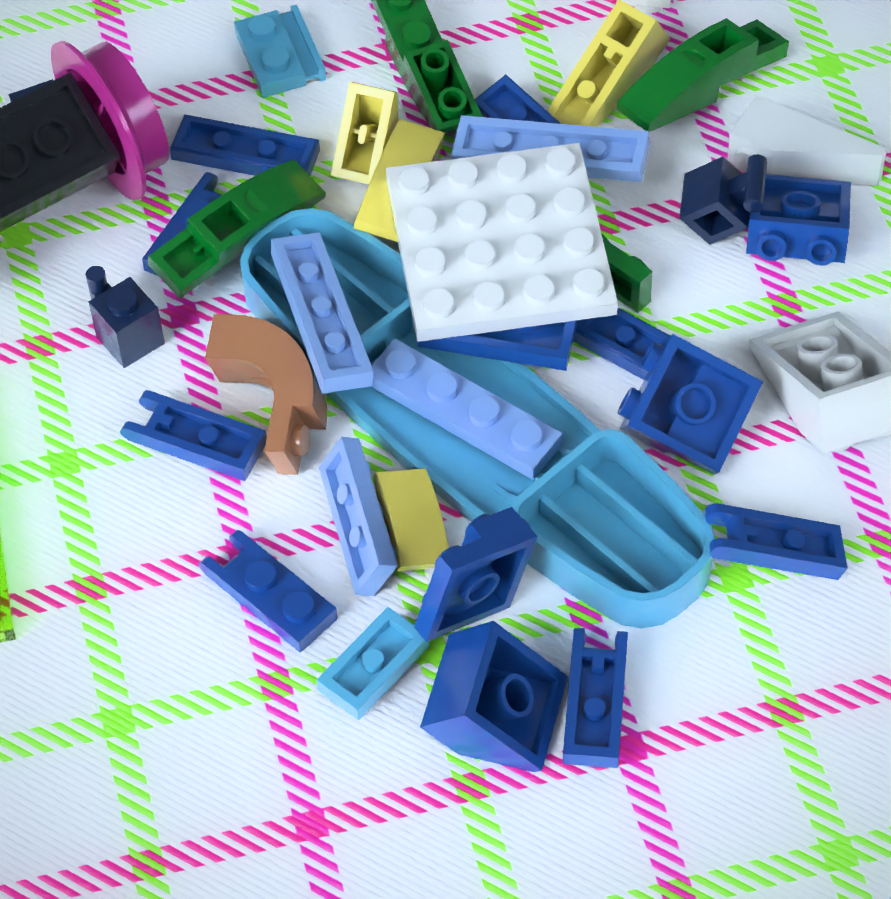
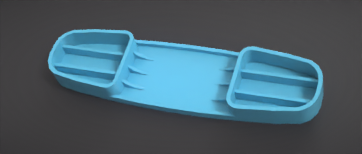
[240,208,715,629]

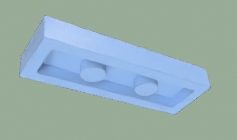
[319,436,398,596]

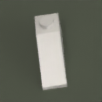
[727,95,887,186]

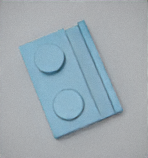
[234,4,326,98]

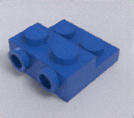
[746,174,851,266]
[617,334,763,475]
[414,507,538,642]

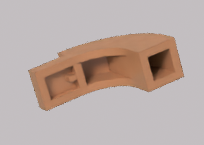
[205,314,327,475]

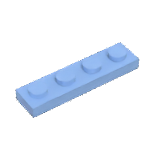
[451,115,650,182]
[271,232,374,394]
[370,338,563,480]

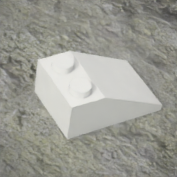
[749,311,891,454]

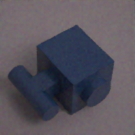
[679,154,767,245]
[85,266,165,368]

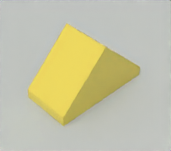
[330,82,399,185]

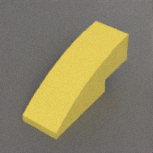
[353,119,445,242]

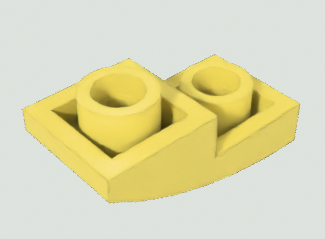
[374,468,449,572]

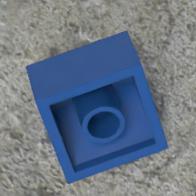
[420,620,569,772]

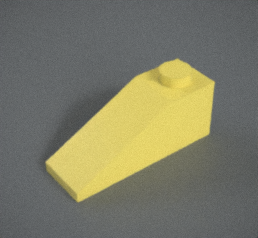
[547,0,670,127]

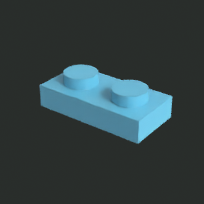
[317,607,430,720]

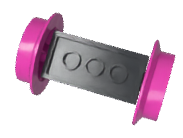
[0,40,169,232]

